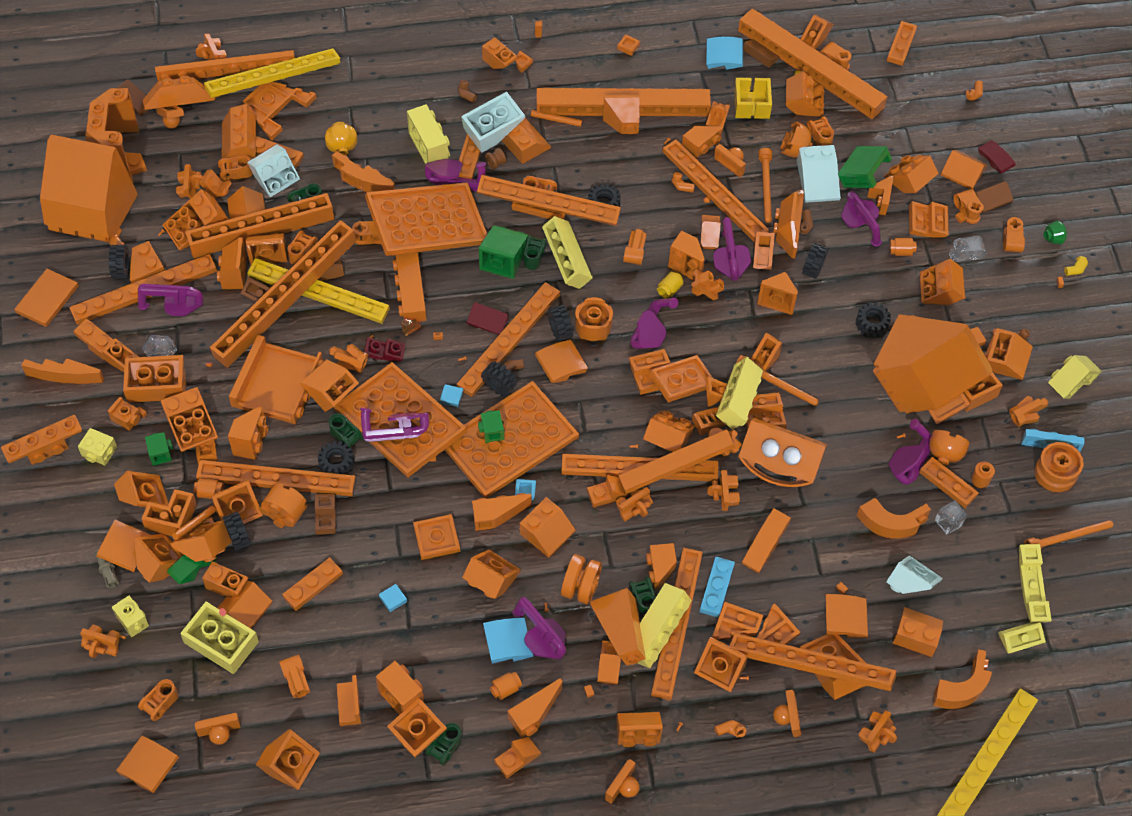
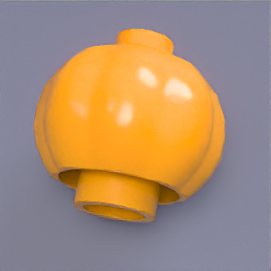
[324,122,357,155]

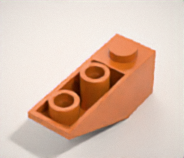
[472,493,531,531]

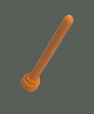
[758,148,772,223]
[736,354,818,406]
[1024,520,1114,549]

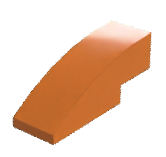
[742,508,791,573]

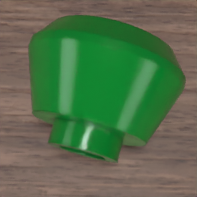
[1043,220,1067,245]

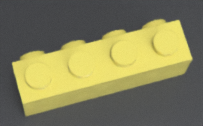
[542,216,592,289]
[716,357,763,430]
[638,583,692,668]

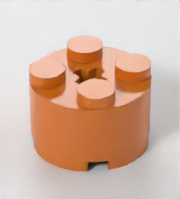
[575,297,613,341]
[259,483,308,528]

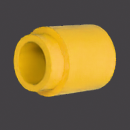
[657,272,683,299]

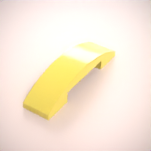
[1019,544,1052,622]

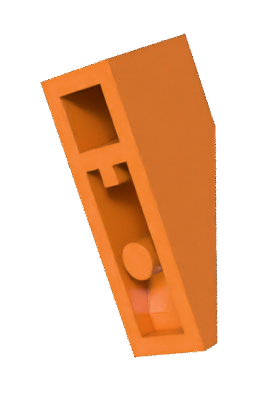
[508,678,563,738]

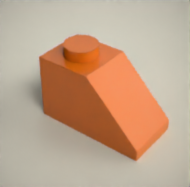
[801,15,834,49]

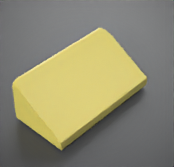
[999,622,1046,654]

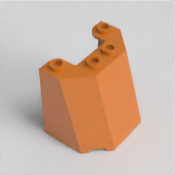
[84,88,139,182]

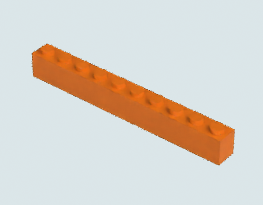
[738,8,887,119]
[537,88,711,116]
[210,220,356,368]

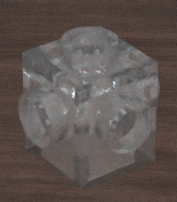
[142,335,177,357]

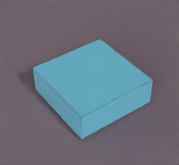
[440,384,463,408]
[515,479,536,501]
[379,584,407,612]

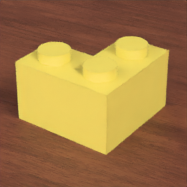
[1048,355,1102,399]

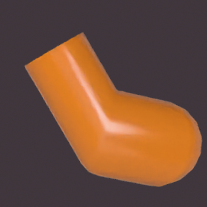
[966,81,983,101]
[672,172,695,193]
[108,228,125,246]
[714,720,747,737]

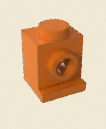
[108,397,141,431]

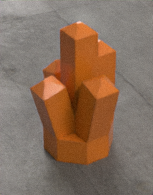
[329,344,369,373]
[1009,396,1048,427]

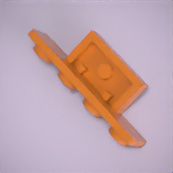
[1,415,82,465]

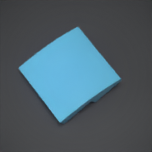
[706,37,743,70]
[483,618,533,664]

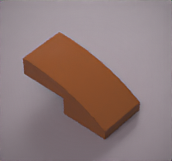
[117,79,149,116]
[315,493,336,535]

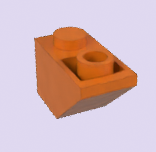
[482,37,518,69]
[682,126,722,158]
[646,543,677,590]
[202,561,248,596]

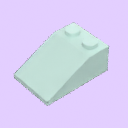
[461,92,525,153]
[796,145,840,203]

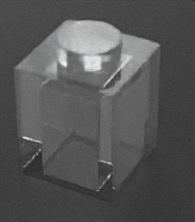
[935,500,967,535]

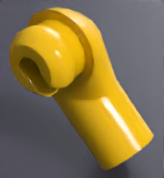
[1064,256,1088,276]

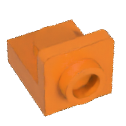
[199,169,232,198]

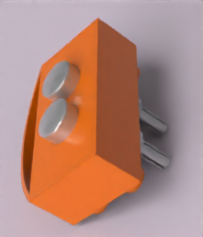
[739,418,827,487]

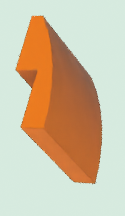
[909,201,948,238]
[535,340,588,383]
[629,349,671,395]
[746,393,787,430]
[96,520,150,572]
[826,594,868,638]
[116,736,179,793]

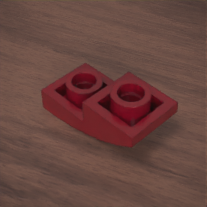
[978,140,1016,174]
[364,337,405,361]

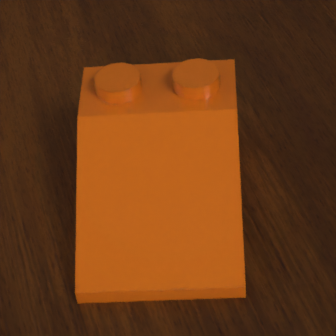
[800,634,866,700]

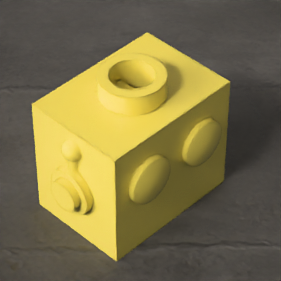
[78,428,117,466]
[112,596,149,638]

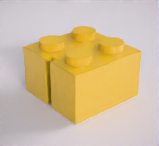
[734,78,772,119]

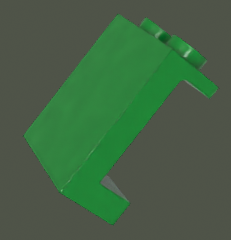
[838,146,892,188]

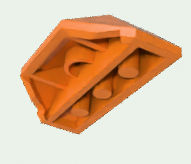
[142,76,215,110]
[773,190,804,258]

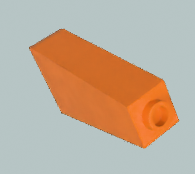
[590,588,646,666]

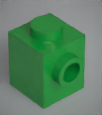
[478,410,504,443]
[145,432,173,466]

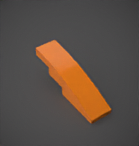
[21,358,104,384]

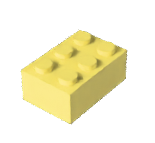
[407,104,450,164]
[180,602,259,674]

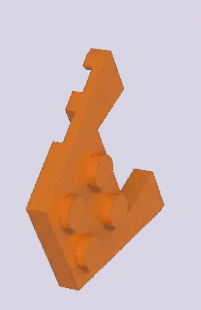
[243,82,317,140]

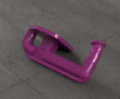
[425,159,486,191]
[841,191,882,247]
[713,217,751,281]
[138,284,203,316]
[630,298,678,349]
[360,407,429,442]
[889,418,931,485]
[512,597,566,659]

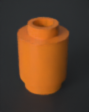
[890,238,917,256]
[971,462,995,488]
[194,478,224,499]
[490,671,522,700]

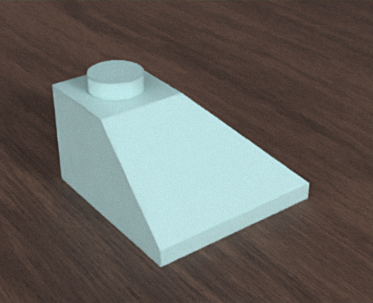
[886,555,943,594]

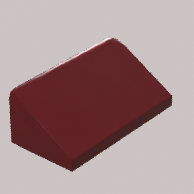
[467,302,508,335]

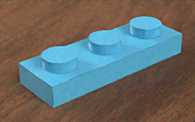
[1021,429,1084,452]
[700,557,735,618]

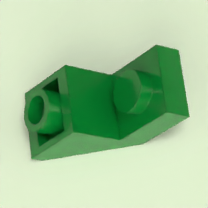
[167,555,217,585]

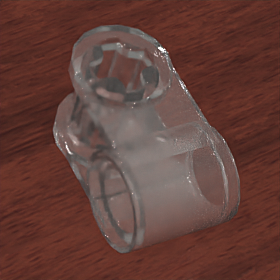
[949,236,987,262]

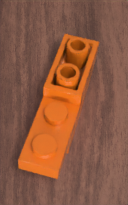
[332,151,395,192]
[73,318,139,372]

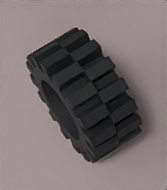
[588,183,621,207]
[802,243,828,279]
[108,245,130,278]
[856,302,891,338]
[547,305,574,341]
[481,361,518,396]
[318,441,354,475]
[222,511,251,551]

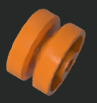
[1034,442,1084,492]
[561,554,602,605]

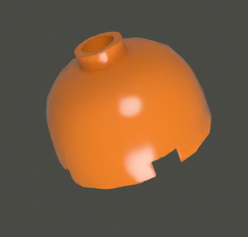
[780,121,813,158]
[929,430,970,465]

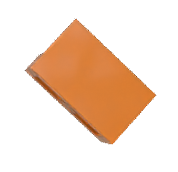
[337,675,361,726]

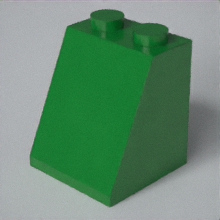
[479,225,528,279]

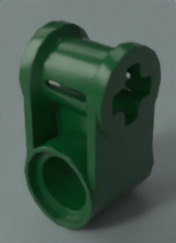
[287,183,322,203]
[524,235,547,270]
[329,414,364,449]
[628,577,656,617]
[425,723,462,766]

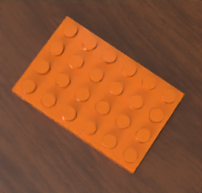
[365,183,487,256]
[334,362,467,478]
[445,381,579,498]

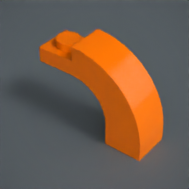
[857,498,931,539]
[933,649,992,709]

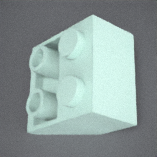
[247,144,300,197]

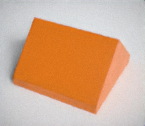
[941,150,988,190]
[227,186,265,219]
[757,272,798,315]
[211,480,263,524]
[218,581,273,629]
[694,637,748,692]
[387,698,447,758]

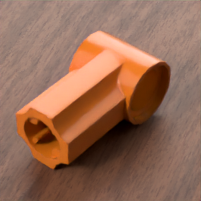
[623,229,647,265]
[279,654,310,698]

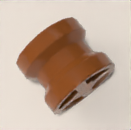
[485,148,506,170]

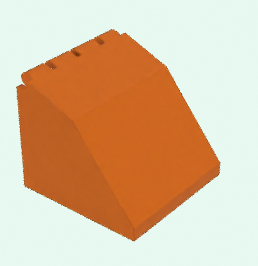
[40,135,138,242]
[873,314,993,414]

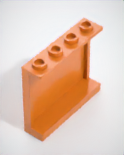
[229,335,324,425]

